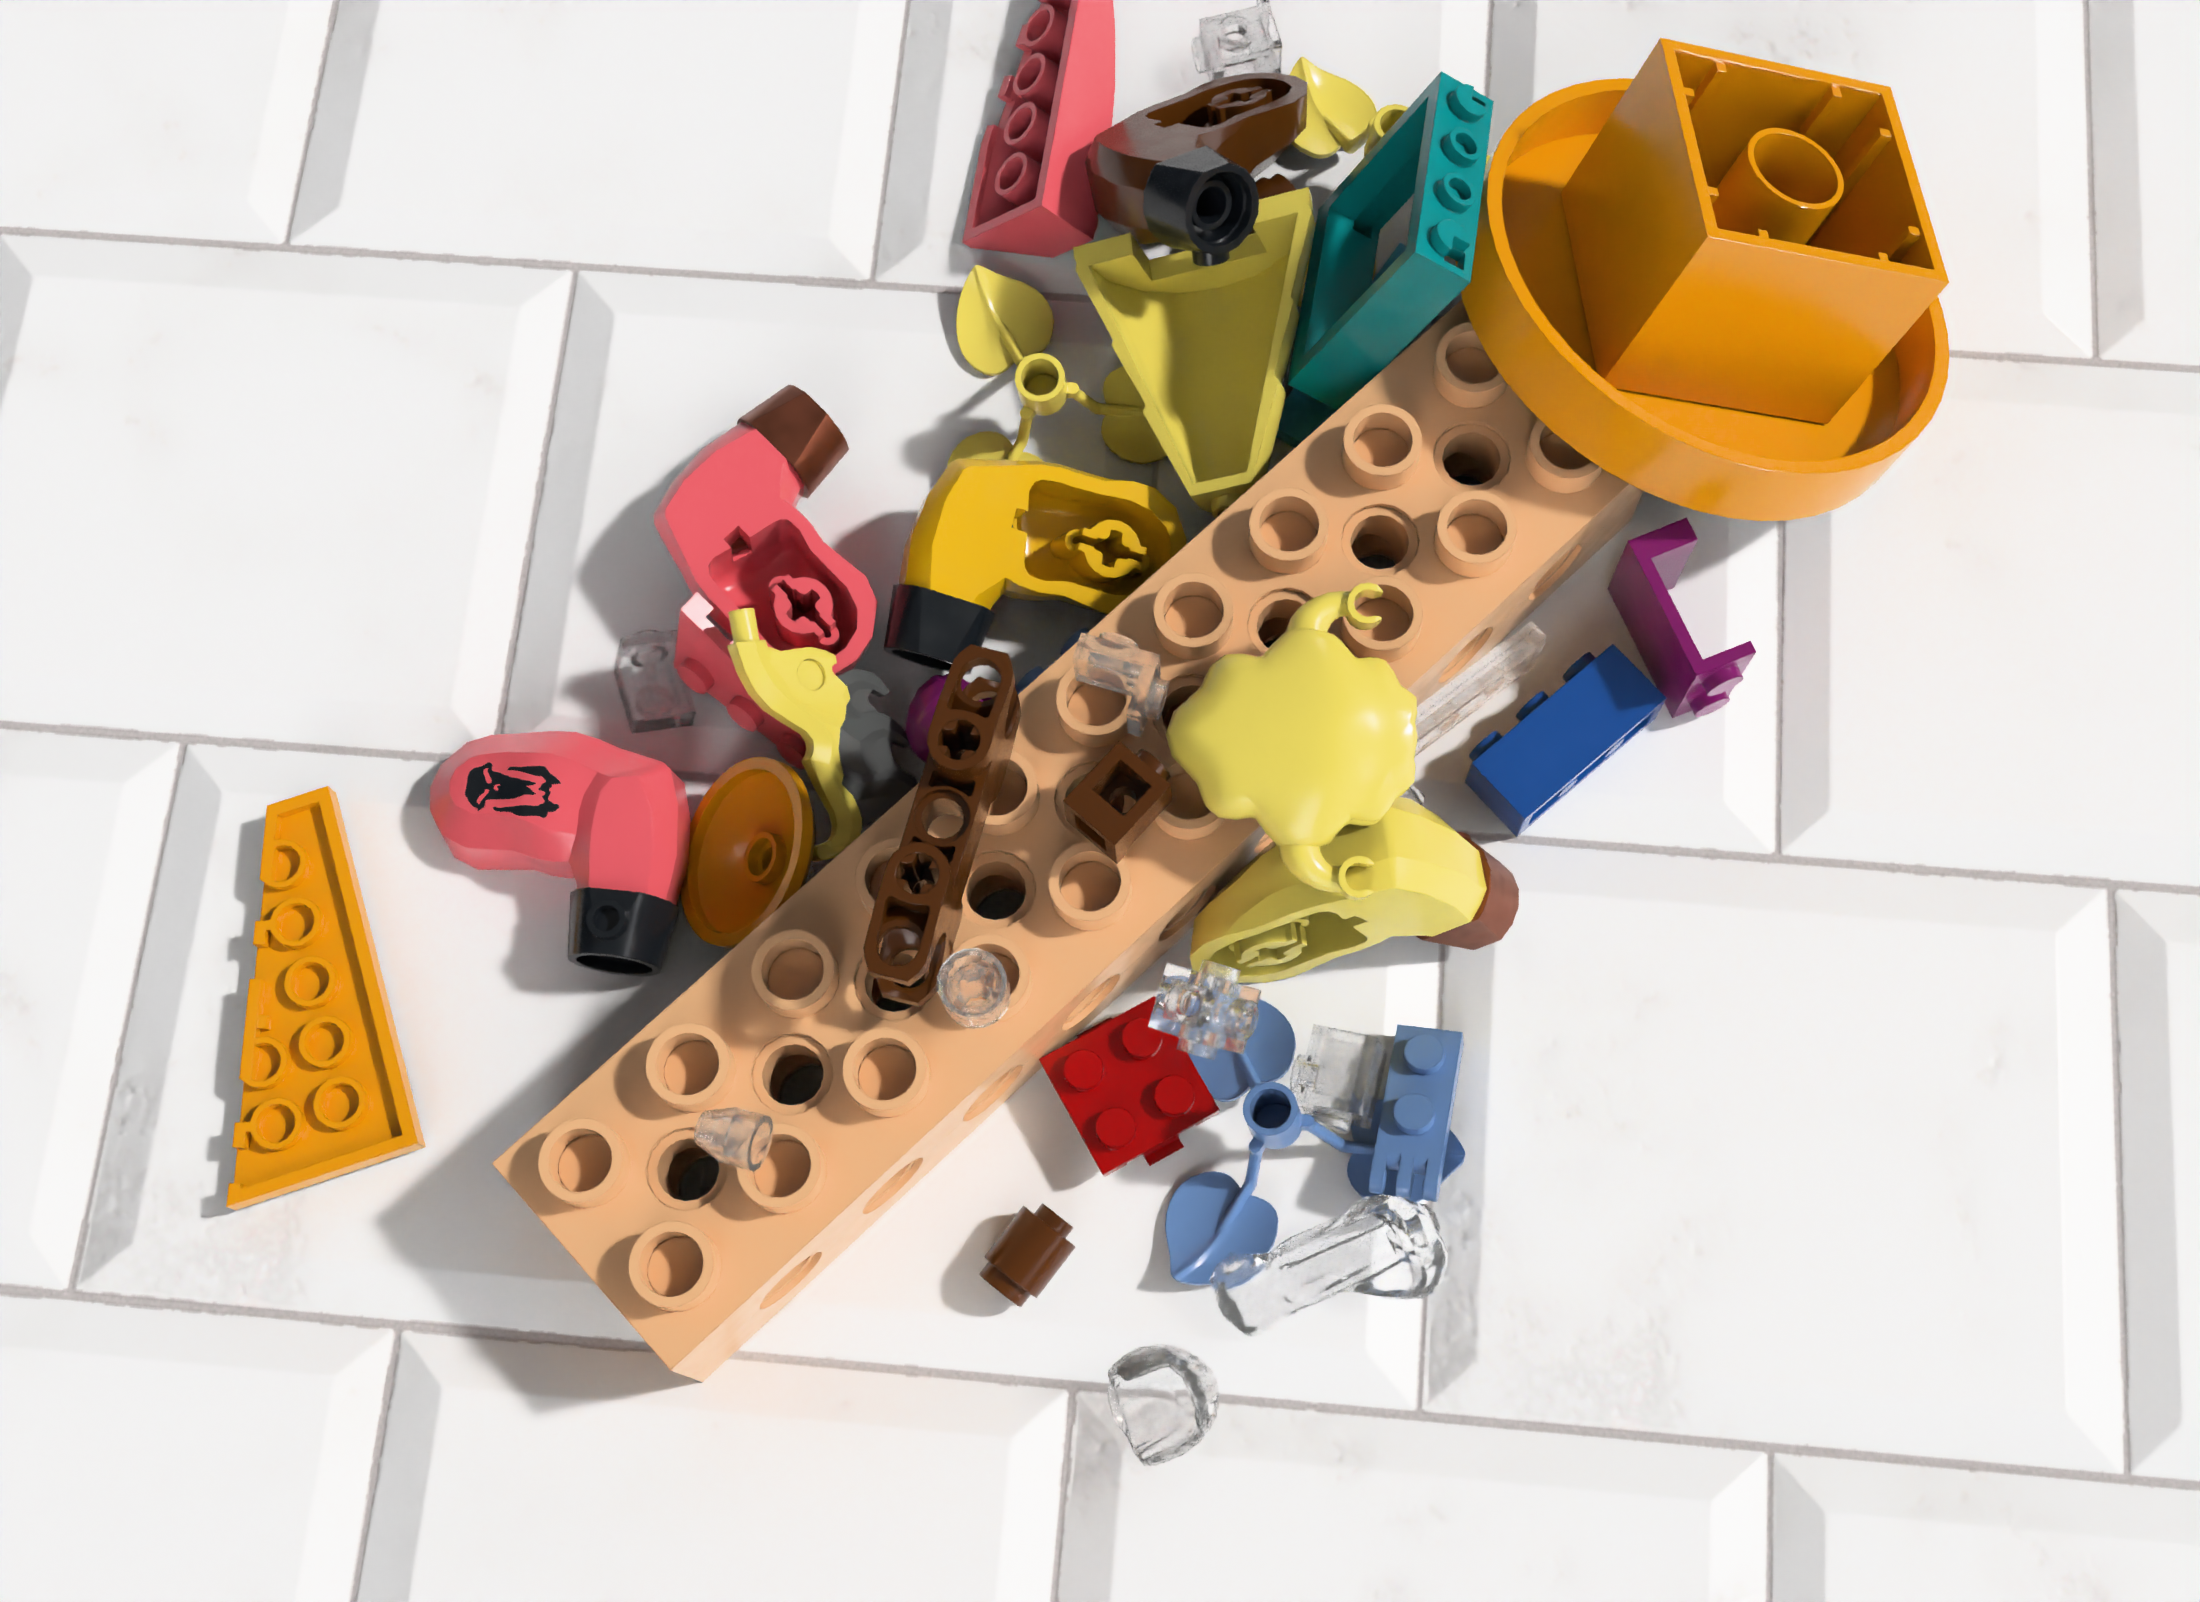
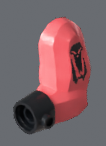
[430,731,691,976]

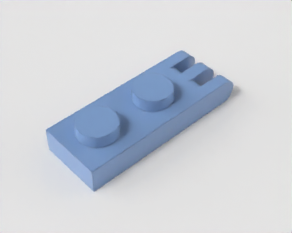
[1369,1024,1464,1202]

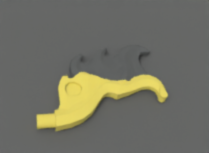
[727,608,918,862]

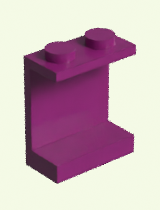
[1607,517,1756,718]

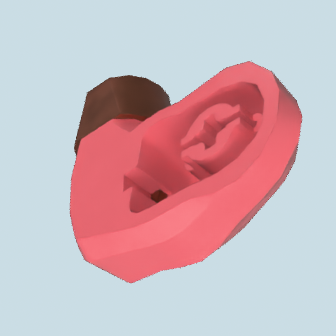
[653,384,878,675]

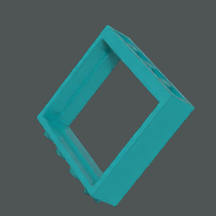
[1288,71,1494,410]

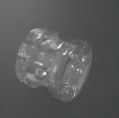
[937,948,1011,1029]

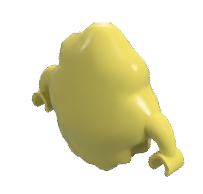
[1166,582,1417,901]

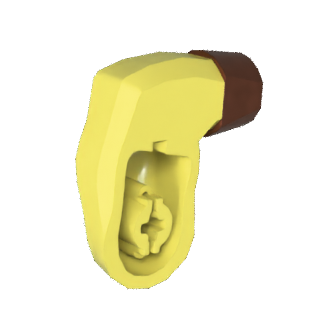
[1190,797,1519,983]

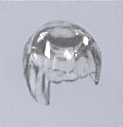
[1107,1344,1219,1467]

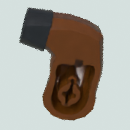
[1085,73,1307,266]

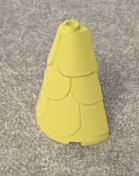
[1073,187,1315,518]

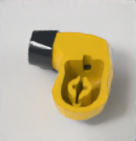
[884,459,1187,675]

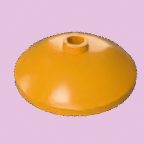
[680,756,815,949]

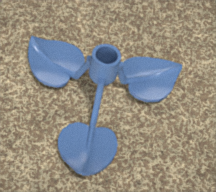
[1165,981,1465,1286]

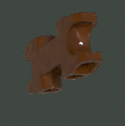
[863,644,1021,1007]

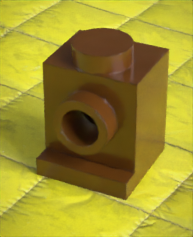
[1063,741,1172,864]

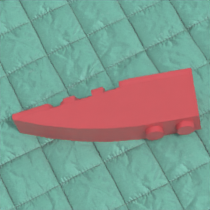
[962,0,1115,258]

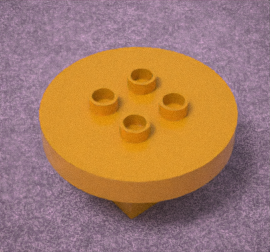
[1455,38,1949,521]

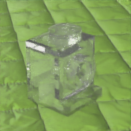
[1191,0,1282,81]

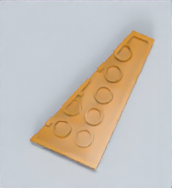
[226,786,426,1210]

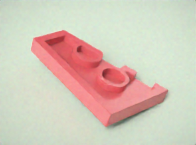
[674,592,806,769]

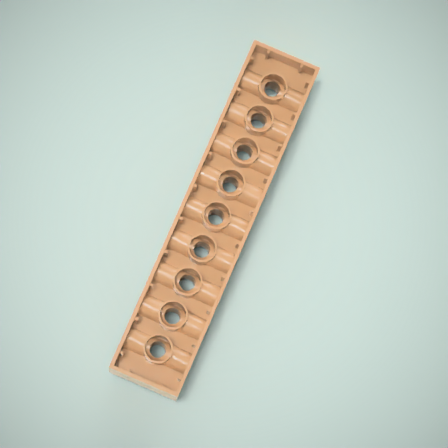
[492,300,1643,1382]

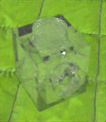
[1290,1024,1388,1134]

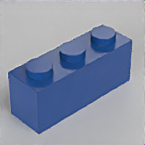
[1465,644,1667,837]

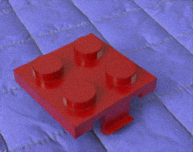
[1039,996,1220,1178]

